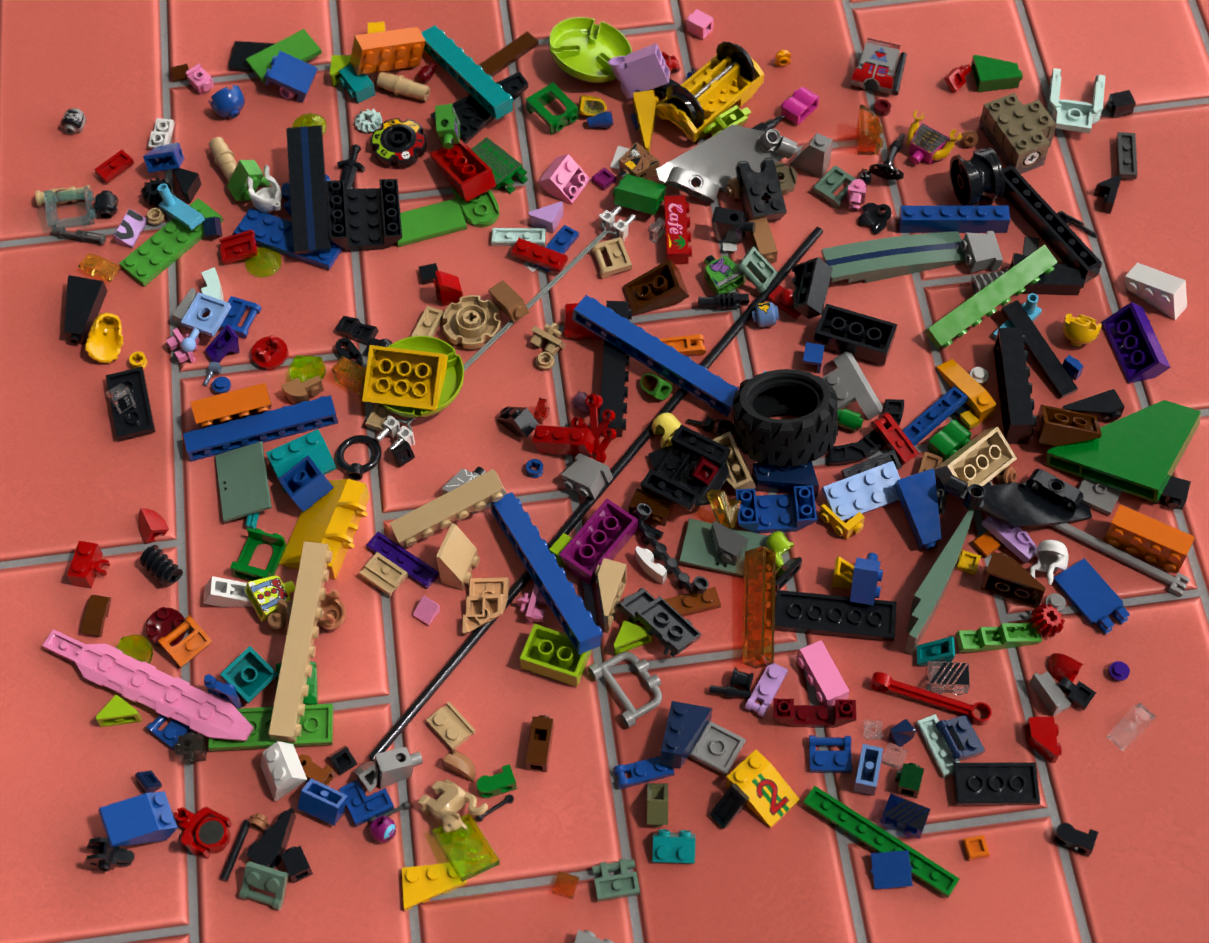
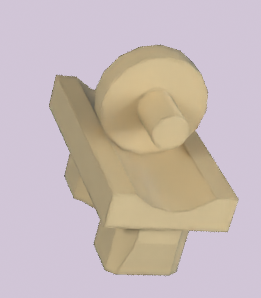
[530,323,566,356]

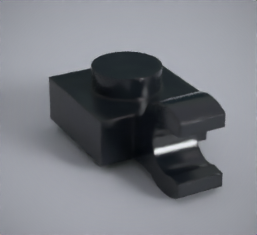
[1058,677,1096,710]

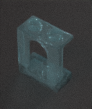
[44,186,96,229]

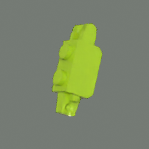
[703,105,751,137]

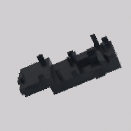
[616,587,701,657]

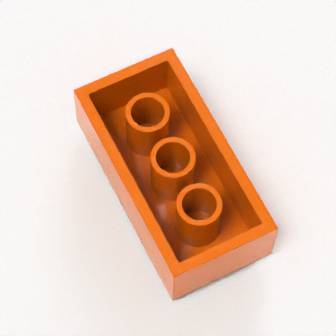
[350,27,425,75]
[190,383,272,427]
[1104,505,1195,573]

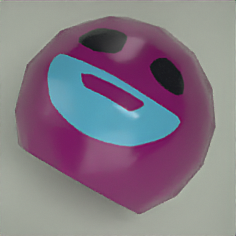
[370,816,396,843]

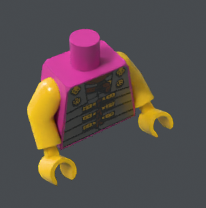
[907,110,962,165]

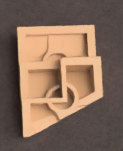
[462,577,510,634]

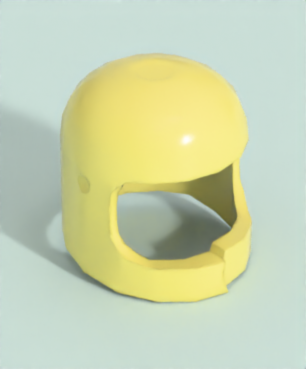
[652,413,682,448]

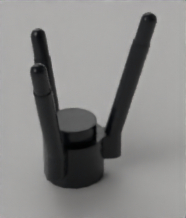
[1057,211,1098,237]

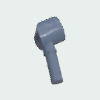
[203,362,222,386]

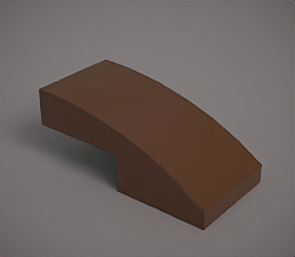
[80,595,111,636]

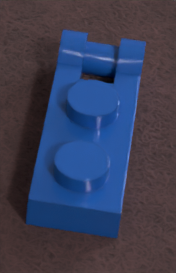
[613,756,674,789]

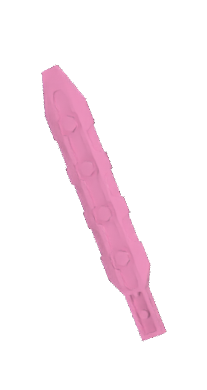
[42,629,254,741]

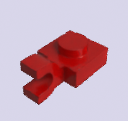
[944,64,972,93]

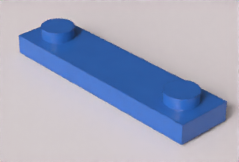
[902,387,968,446]

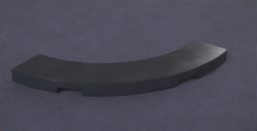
[829,399,904,466]

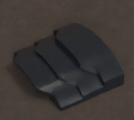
[640,425,731,511]

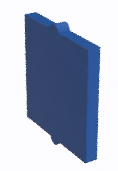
[871,850,913,889]

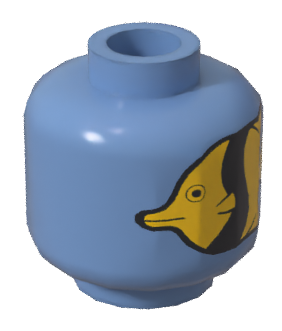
[752,302,779,327]

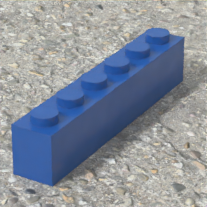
[898,206,1010,233]

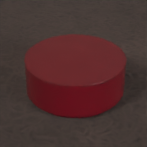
[873,99,891,117]

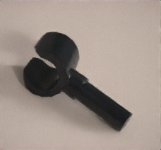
[687,417,714,432]

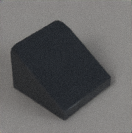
[328,746,357,775]

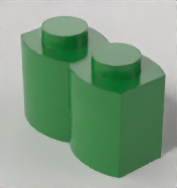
[927,419,972,461]

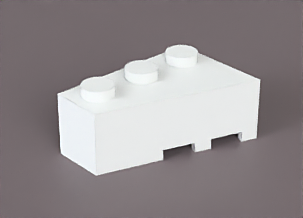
[1125,263,1187,320]

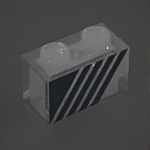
[926,661,970,695]

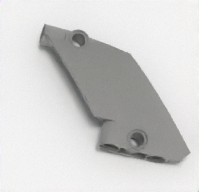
[655,124,797,203]

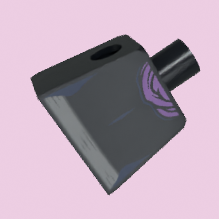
[711,207,756,242]

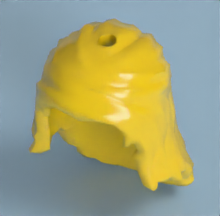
[85,312,124,364]

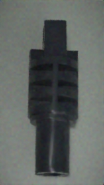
[698,292,749,310]

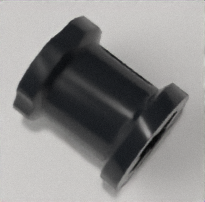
[730,668,754,690]

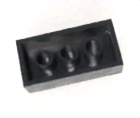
[814,304,897,366]

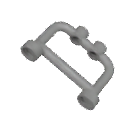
[587,652,662,728]

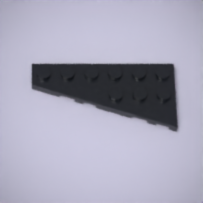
[430,72,529,144]

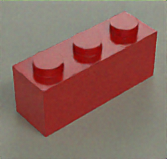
[532,425,596,457]

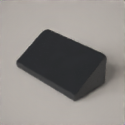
[765,557,802,593]

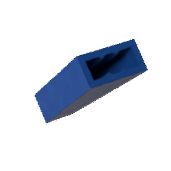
[894,468,942,550]

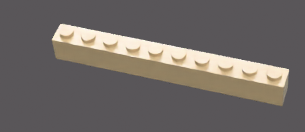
[269,541,332,743]

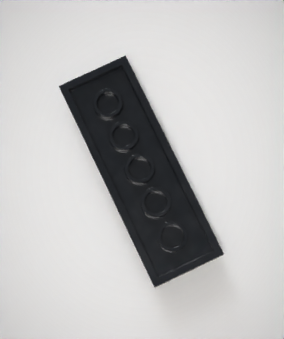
[773,590,897,641]

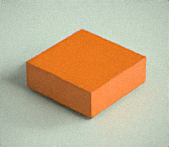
[973,531,1001,558]
[963,835,990,861]

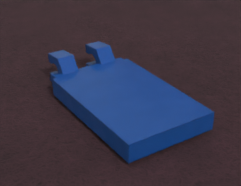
[1053,558,1130,635]

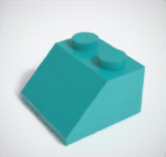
[220,646,279,703]

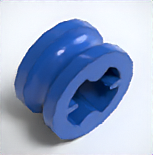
[526,459,544,478]

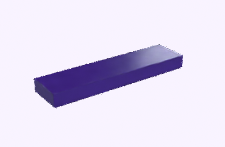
[366,532,439,589]

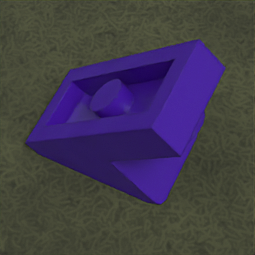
[205,324,239,363]

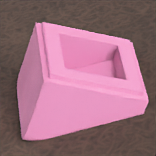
[413,596,440,626]

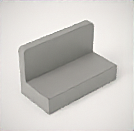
[1030,671,1071,716]

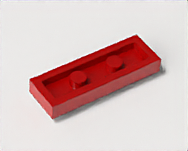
[511,238,568,273]

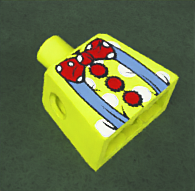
[244,575,296,622]

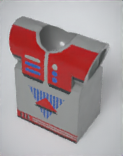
[850,38,901,94]

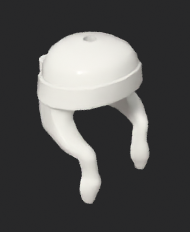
[247,165,282,213]
[1030,540,1069,585]

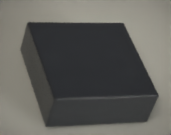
[419,263,438,284]
[391,441,415,467]

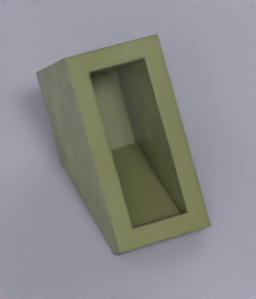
[647,783,668,827]

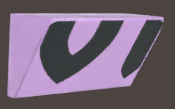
[114,209,147,248]

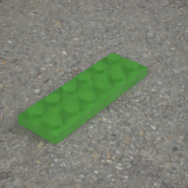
[119,198,223,287]
[208,704,334,751]

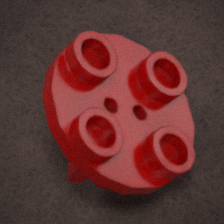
[251,335,289,371]

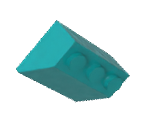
[266,429,337,493]

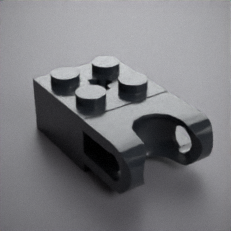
[735,158,787,222]

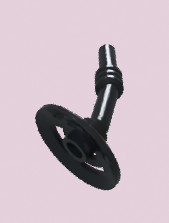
[869,134,906,180]

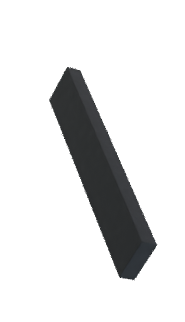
[1001,300,1078,398]

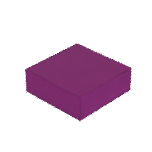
[592,167,617,190]

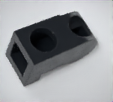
[1054,823,1098,857]

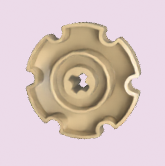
[442,295,501,349]

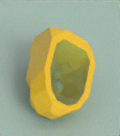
[578,95,607,116]

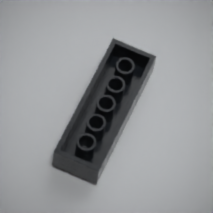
[993,327,1037,444]

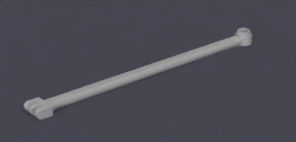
[984,481,1190,596]

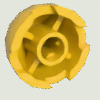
[1063,313,1102,347]

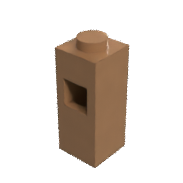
[749,217,778,264]
[488,280,529,322]

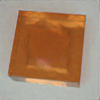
[552,871,579,899]

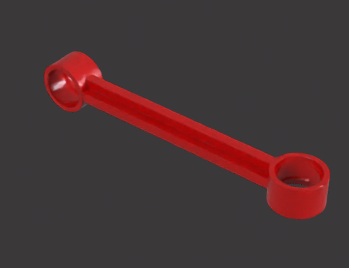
[870,672,992,726]

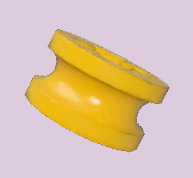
[129,351,148,369]

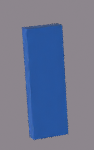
[534,224,579,273]

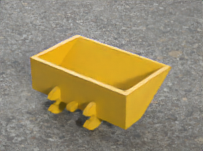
[279,479,370,580]

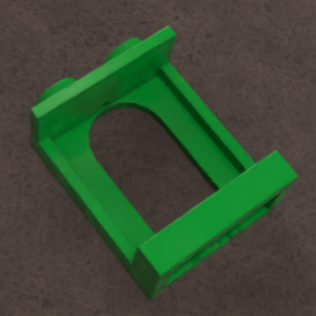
[526,82,579,135]
[230,528,287,581]

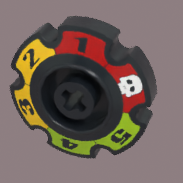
[371,118,427,167]

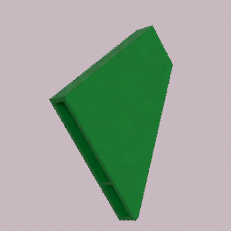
[1046,400,1201,503]

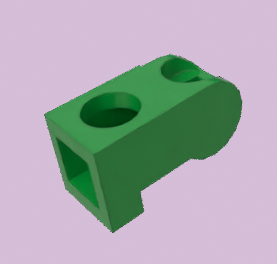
[476,764,517,798]

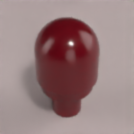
[417,62,437,83]

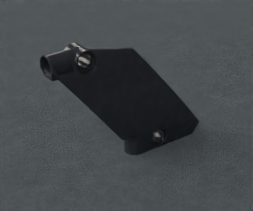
[944,469,1092,526]

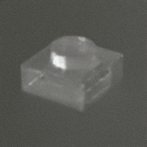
[648,218,665,243]

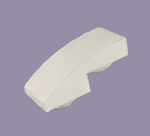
[148,118,175,149]
[635,546,667,585]

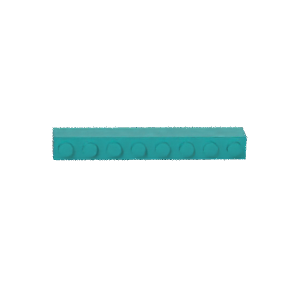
[421,25,513,120]

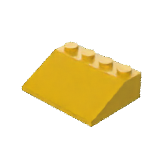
[362,345,448,411]

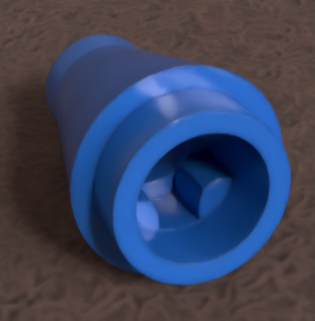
[587,111,614,128]

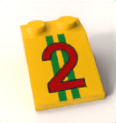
[726,749,800,828]

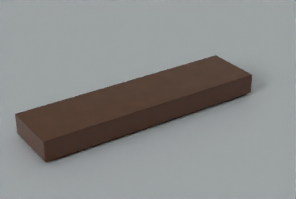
[479,31,539,77]

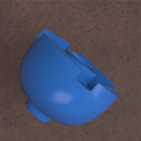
[209,85,245,118]

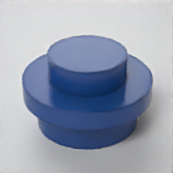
[212,377,231,394]

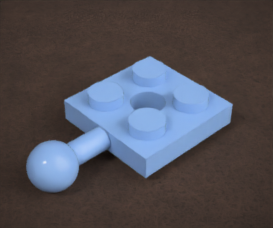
[181,292,231,352]

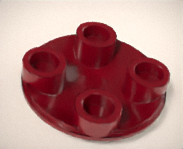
[146,607,186,647]

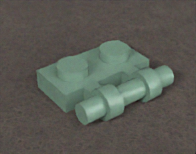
[592,858,640,902]

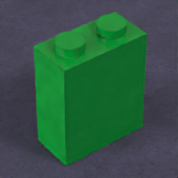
[613,174,667,215]

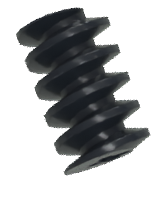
[140,545,183,587]

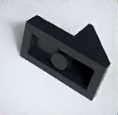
[1094,175,1122,214]

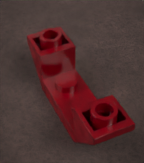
[773,698,857,728]

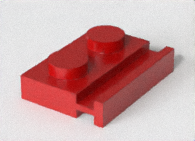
[219,230,258,265]

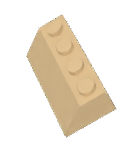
[934,426,1017,487]

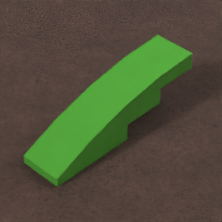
[955,623,1042,652]

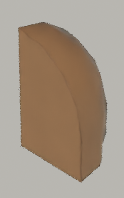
[443,749,476,782]

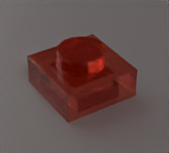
[534,398,550,425]

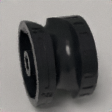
[950,147,1005,206]

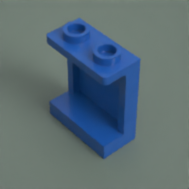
[264,51,318,103]

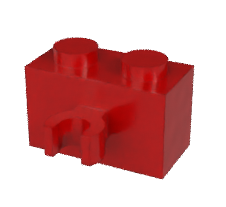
[67,541,110,589]

